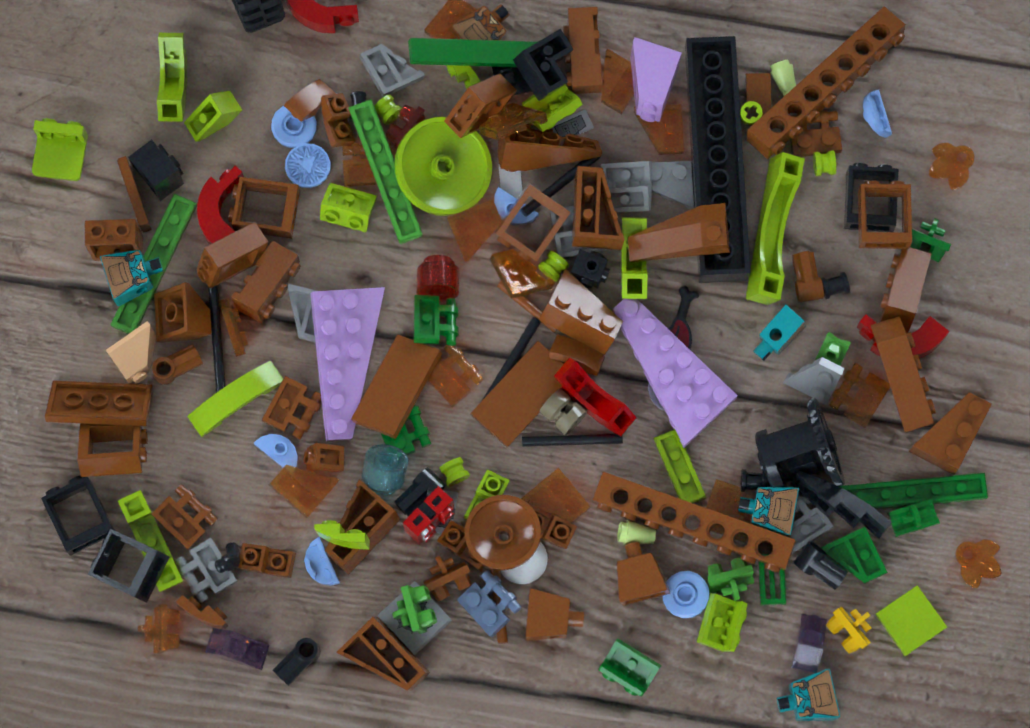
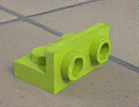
[320,183,377,232]

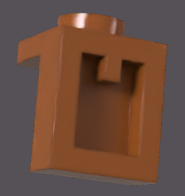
[304,443,344,473]

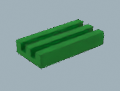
[758,554,786,606]

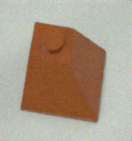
[154,282,211,343]

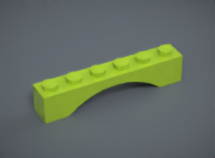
[745,152,805,305]

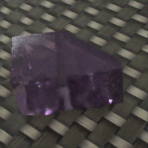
[791,613,827,673]
[205,628,270,670]

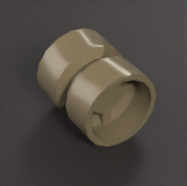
[539,388,587,436]

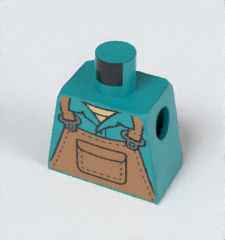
[100,250,163,306]
[753,305,806,361]
[738,487,799,538]
[777,669,840,721]

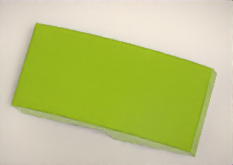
[446,65,481,89]
[464,469,510,520]
[314,520,370,550]

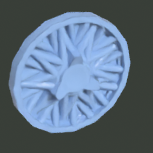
[271,106,317,148]
[285,143,331,188]
[662,571,710,618]

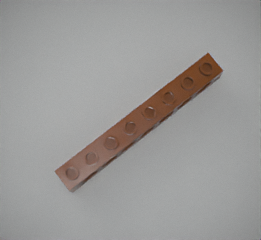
[746,6,906,159]
[593,472,796,573]

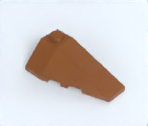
[498,120,602,172]
[628,203,730,262]

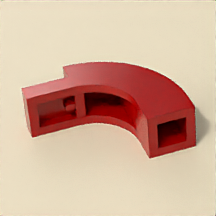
[286,0,359,34]
[197,166,244,245]
[857,314,950,359]
[554,358,637,437]

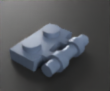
[457,570,522,638]

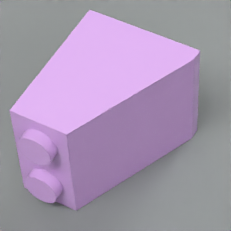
[630,37,681,122]

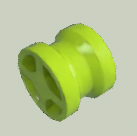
[374,94,403,125]
[813,150,836,176]
[538,251,569,282]
[439,457,470,487]

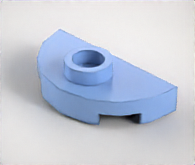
[863,90,892,138]
[494,187,539,226]
[254,434,298,476]
[304,537,340,586]

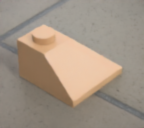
[106,321,156,384]

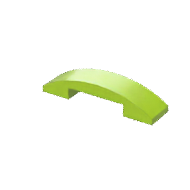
[187,361,283,438]
[118,490,183,592]

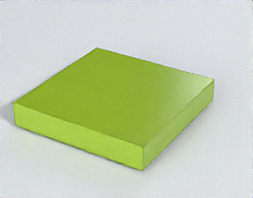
[875,585,947,656]

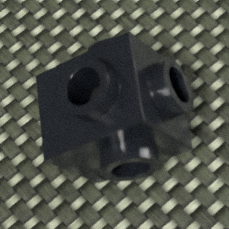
[571,249,610,289]

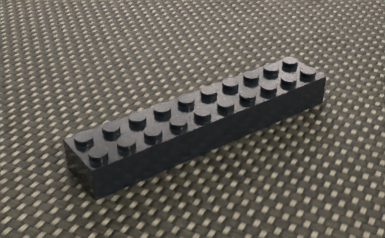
[685,36,751,283]

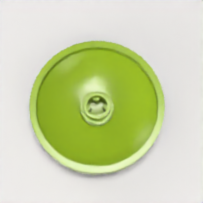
[395,117,492,216]

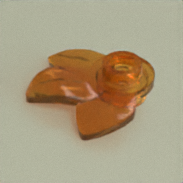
[929,143,975,191]
[955,539,1002,589]

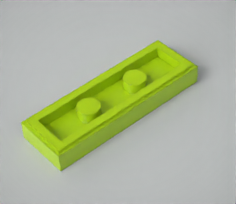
[653,429,706,504]

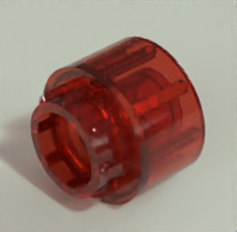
[416,255,460,302]

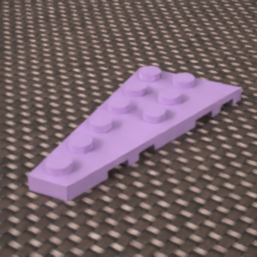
[310,287,385,442]
[612,299,738,448]

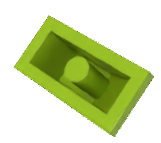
[184,90,242,142]

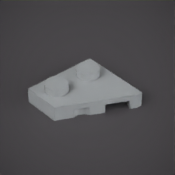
[359,44,425,97]
[652,161,694,209]
[288,284,316,342]
[783,357,845,405]

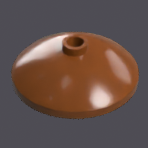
[464,495,541,570]

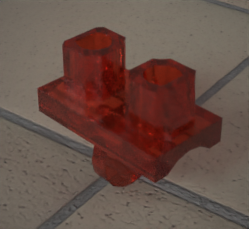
[386,105,426,150]

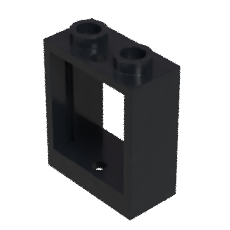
[844,163,899,232]
[41,475,114,556]
[88,529,170,603]

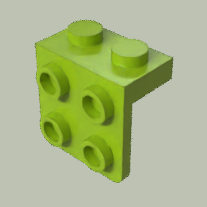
[32,118,88,181]

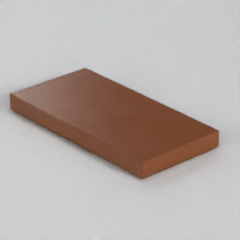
[351,335,442,439]
[470,341,564,448]
[45,381,153,426]

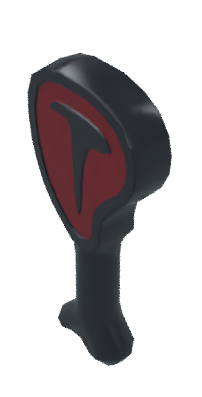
[668,286,699,350]

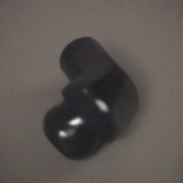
[215,542,240,573]

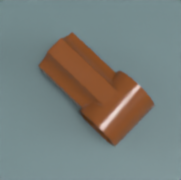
[792,251,824,303]
[152,344,203,385]

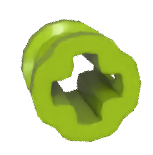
[740,101,763,125]

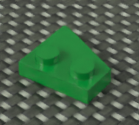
[821,527,888,584]

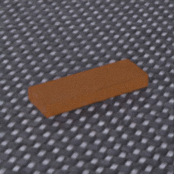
[117,156,152,232]

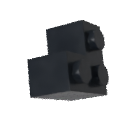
[513,29,574,101]
[128,140,184,201]

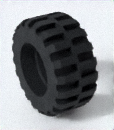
[232,0,285,33]

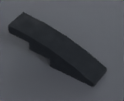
[791,471,892,538]

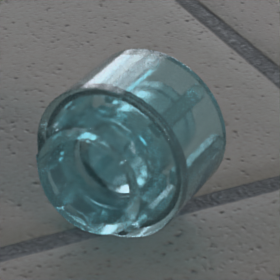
[362,444,409,495]

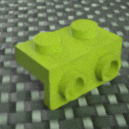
[522,84,583,132]
[697,593,748,652]

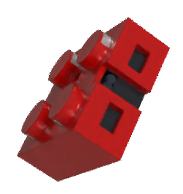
[403,486,454,545]

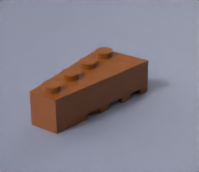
[871,316,936,432]

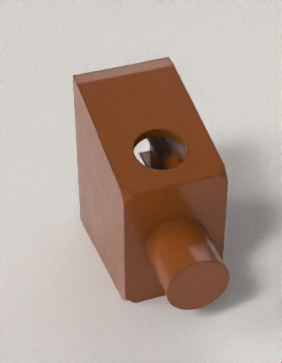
[617,542,670,606]
[525,589,584,641]

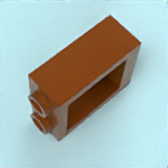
[444,73,517,138]
[228,177,300,239]
[858,181,912,249]
[495,183,571,262]
[85,219,143,261]
[197,222,268,288]
[77,423,148,477]

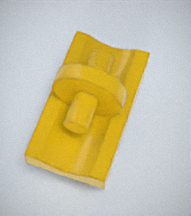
[826,607,872,654]

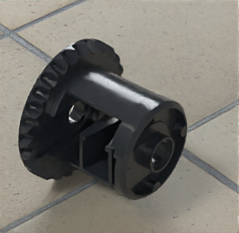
[755,398,845,488]

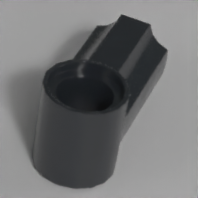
[394,467,446,517]
[794,541,848,590]
[273,638,321,686]

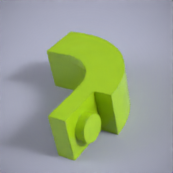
[157,32,187,122]
[621,218,648,299]

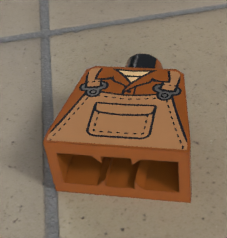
[449,4,510,41]

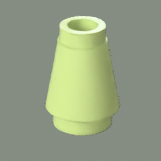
[770,59,796,97]
[617,520,656,545]

